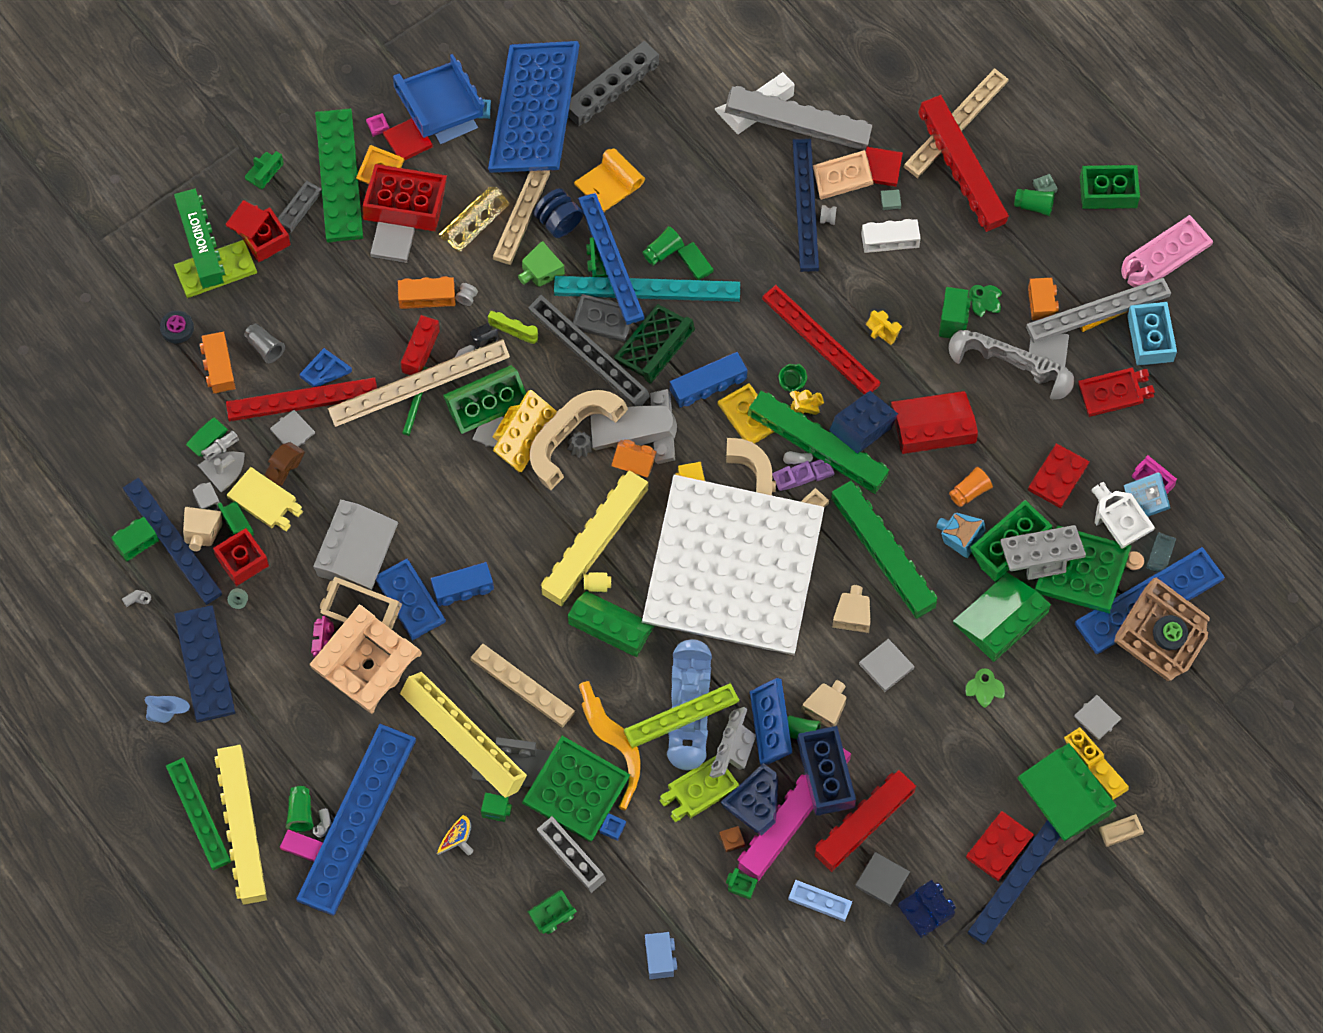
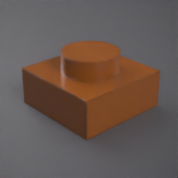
[719,826,745,852]

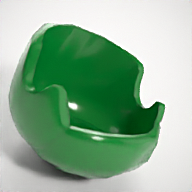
[778,364,807,392]

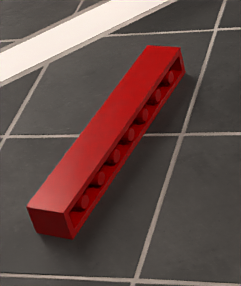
[919,95,1009,232]

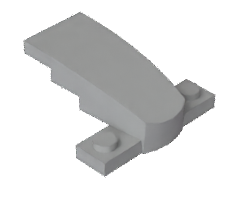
[591,389,677,464]

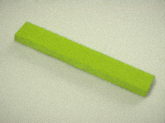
[624,683,739,748]

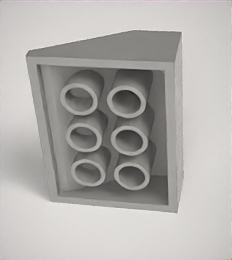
[313,500,398,590]

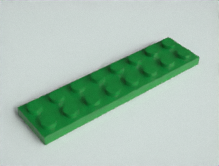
[315,108,364,242]

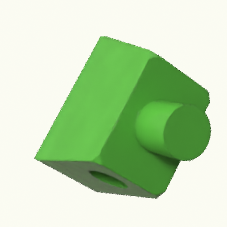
[518,241,565,286]

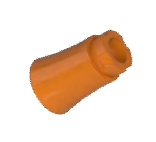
[949,467,993,507]

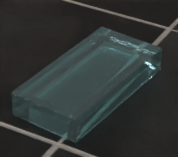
[1146,532,1176,572]

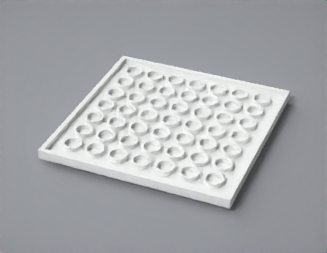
[642,475,824,655]

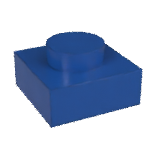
[600,813,626,841]

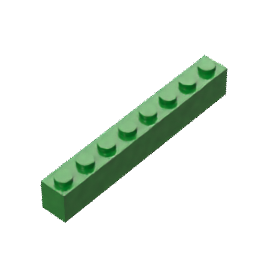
[748,391,889,494]
[831,481,937,619]

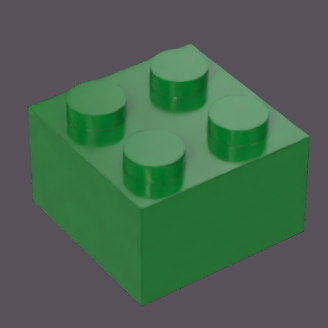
[939,287,971,339]

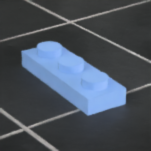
[788,880,852,922]

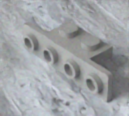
[710,707,756,778]

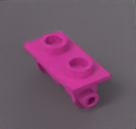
[311,616,334,657]

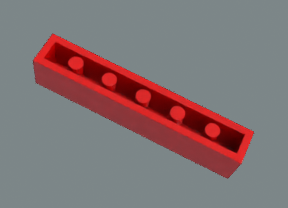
[815,770,916,872]

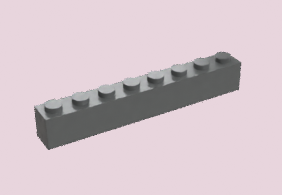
[528,295,650,407]

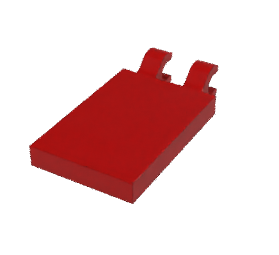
[1078,367,1155,417]

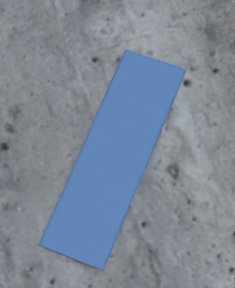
[435,119,478,144]

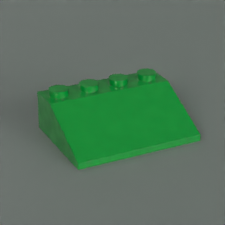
[952,573,1051,662]
[1017,743,1116,841]

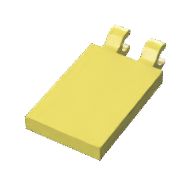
[227,467,303,531]

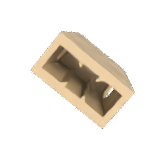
[183,507,222,551]
[832,585,870,633]
[802,680,847,728]

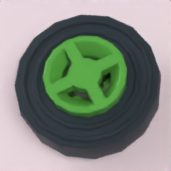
[1153,615,1188,651]

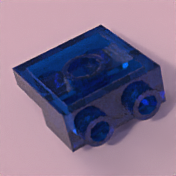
[898,880,956,938]

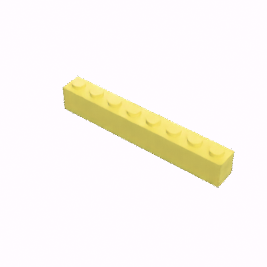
[541,470,648,606]
[400,672,527,798]
[215,745,267,905]

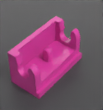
[1132,455,1177,494]

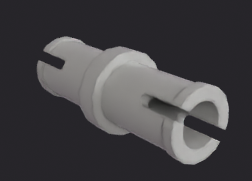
[201,431,239,462]

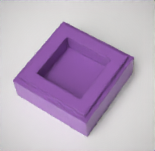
[810,460,834,482]

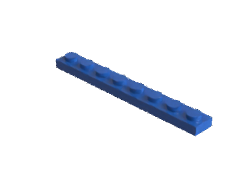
[578,193,644,325]

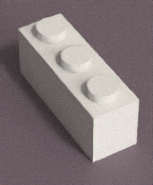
[861,219,920,253]

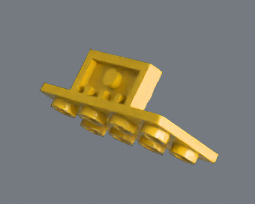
[492,390,557,472]

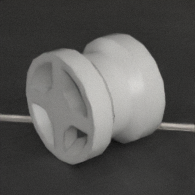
[820,205,837,225]
[455,283,478,306]

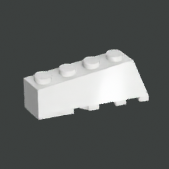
[715,72,794,134]

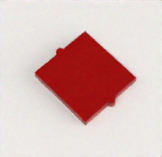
[225,200,269,240]

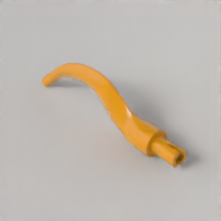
[579,681,640,811]

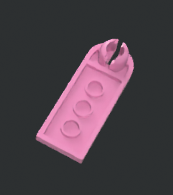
[1121,215,1213,287]

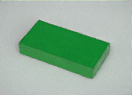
[678,242,713,280]

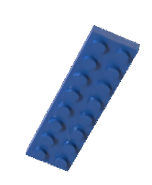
[1075,547,1225,655]

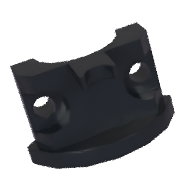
[470,323,499,348]

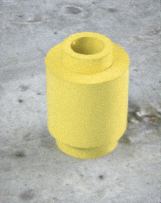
[584,572,611,592]

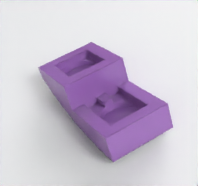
[772,461,816,491]

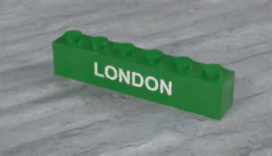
[174,188,226,289]

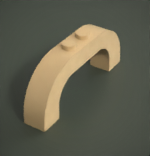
[530,390,628,490]
[726,438,776,496]

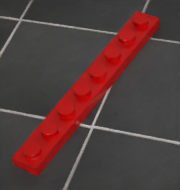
[762,285,881,394]
[226,378,377,422]

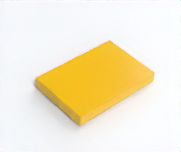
[718,383,774,444]

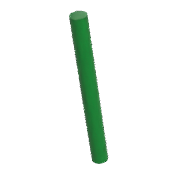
[402,367,428,436]

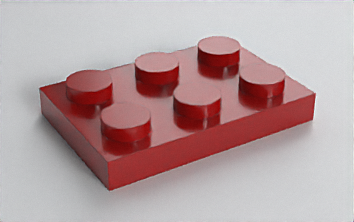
[1028,443,1090,508]
[966,811,1034,881]

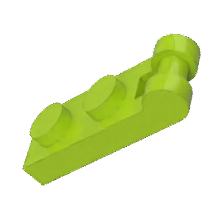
[488,311,538,344]

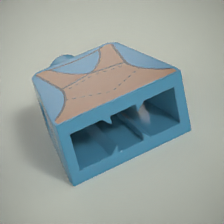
[937,513,986,558]

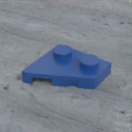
[300,348,352,387]

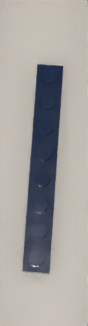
[793,139,819,272]
[123,478,222,605]
[968,820,1061,945]

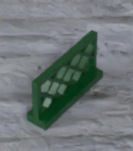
[614,304,695,384]

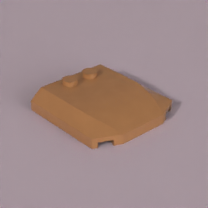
[1114,578,1210,681]

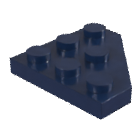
[721,764,778,836]

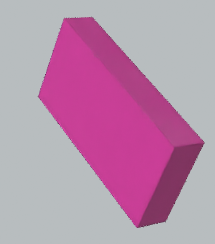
[280,830,323,862]

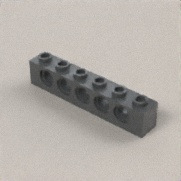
[568,41,659,126]

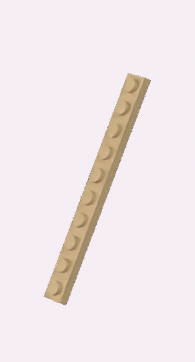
[328,339,510,427]

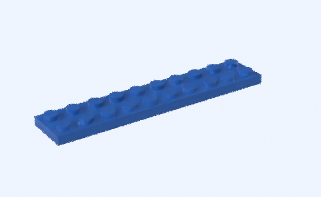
[297,724,416,916]

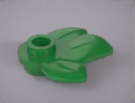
[969,285,1002,317]

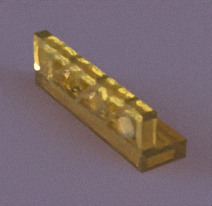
[439,187,510,252]

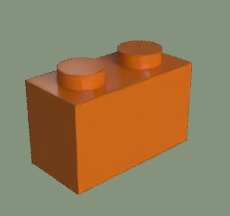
[1028,278,1059,320]
[612,440,657,478]

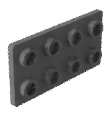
[472,737,552,788]

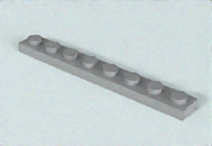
[1026,278,1171,343]

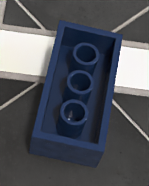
[797,726,856,816]

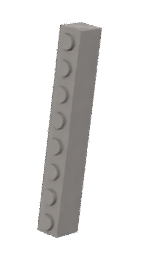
[724,86,872,151]

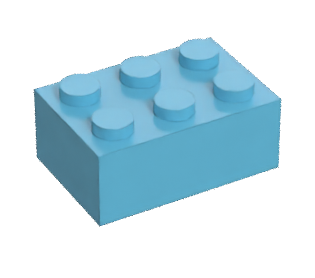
[1127,302,1177,365]

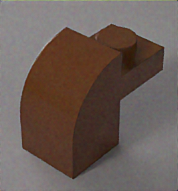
[264,442,305,486]

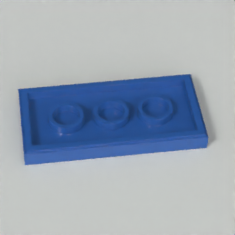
[375,558,446,640]
[750,678,792,765]

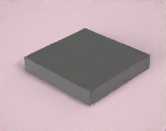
[855,852,910,907]

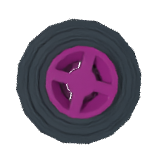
[160,310,194,344]

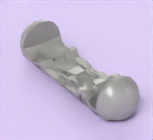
[949,330,1074,400]

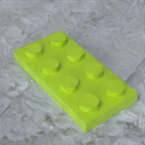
[174,240,257,298]

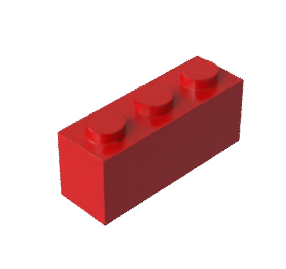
[401,315,440,375]

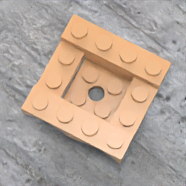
[310,604,422,714]

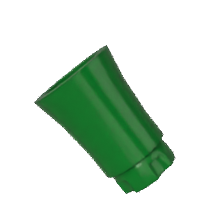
[1014,189,1055,217]
[642,226,684,266]
[787,715,821,740]
[285,786,314,832]

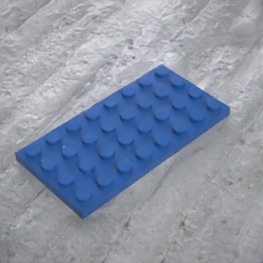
[488,41,580,173]

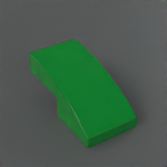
[186,417,228,457]

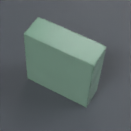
[880,190,901,210]

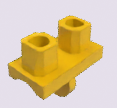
[866,310,902,345]
[790,390,824,415]

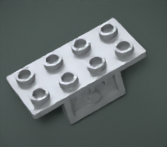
[1001,525,1085,580]

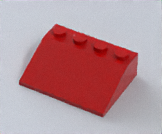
[363,164,447,232]
[891,391,978,454]

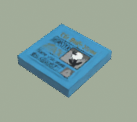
[1124,472,1170,517]

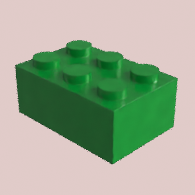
[1080,165,1140,209]

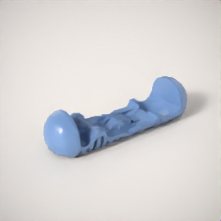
[667,639,712,770]

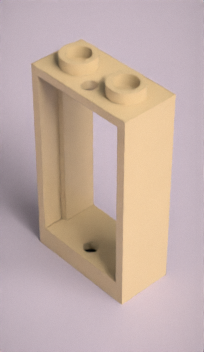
[320,577,402,630]

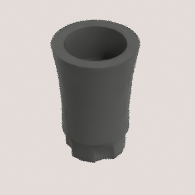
[244,323,285,364]

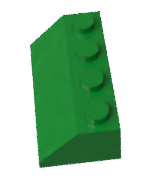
[443,365,526,434]
[970,500,1052,582]
[568,591,655,657]

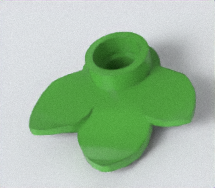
[966,668,1005,708]

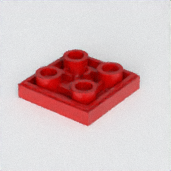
[383,118,433,161]
[866,147,903,187]

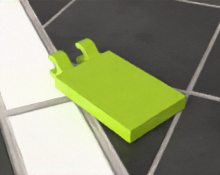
[659,755,739,822]

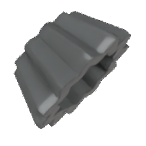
[567,432,592,458]

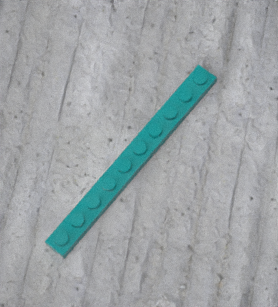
[554,276,740,302]

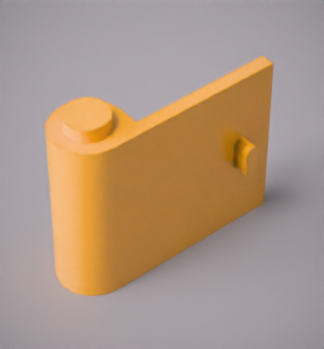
[574,148,645,212]

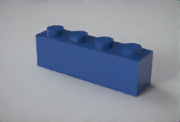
[670,352,747,408]

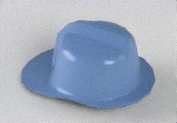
[145,696,190,723]

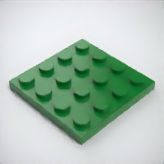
[1035,525,1131,614]
[522,736,630,843]

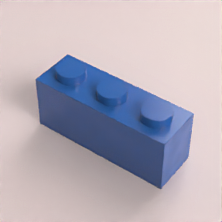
[431,562,494,606]

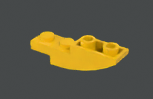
[1064,727,1129,800]

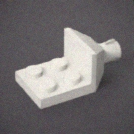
[1091,482,1155,548]

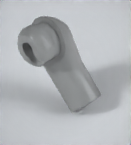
[122,590,151,607]
[313,809,332,837]

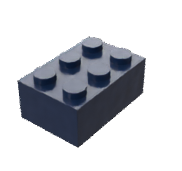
[829,391,898,454]

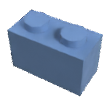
[645,932,677,979]

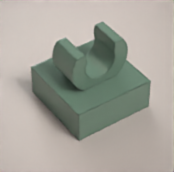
[1032,174,1058,193]

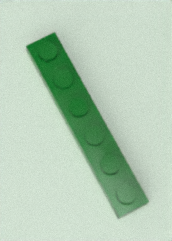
[166,758,231,870]

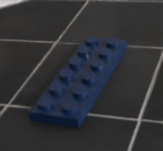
[174,605,236,723]

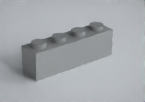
[537,816,606,893]

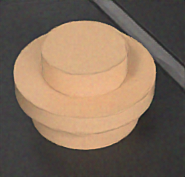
[1126,552,1144,570]

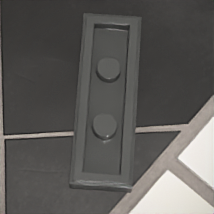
[278,181,322,233]

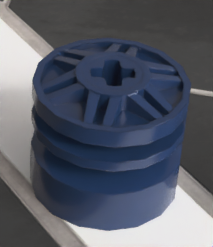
[534,189,583,238]

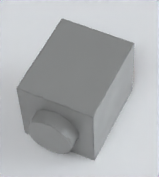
[193,482,220,511]

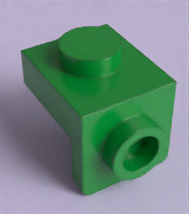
[726,868,758,900]

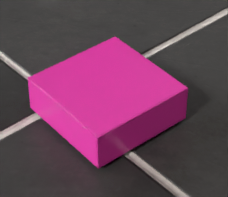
[366,113,389,137]

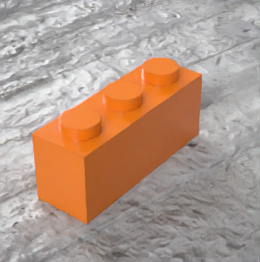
[398,276,455,309]
[200,332,236,394]

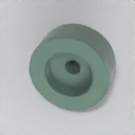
[227,588,248,609]

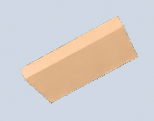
[813,150,874,200]

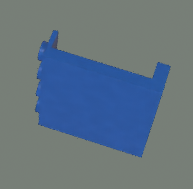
[393,54,485,138]

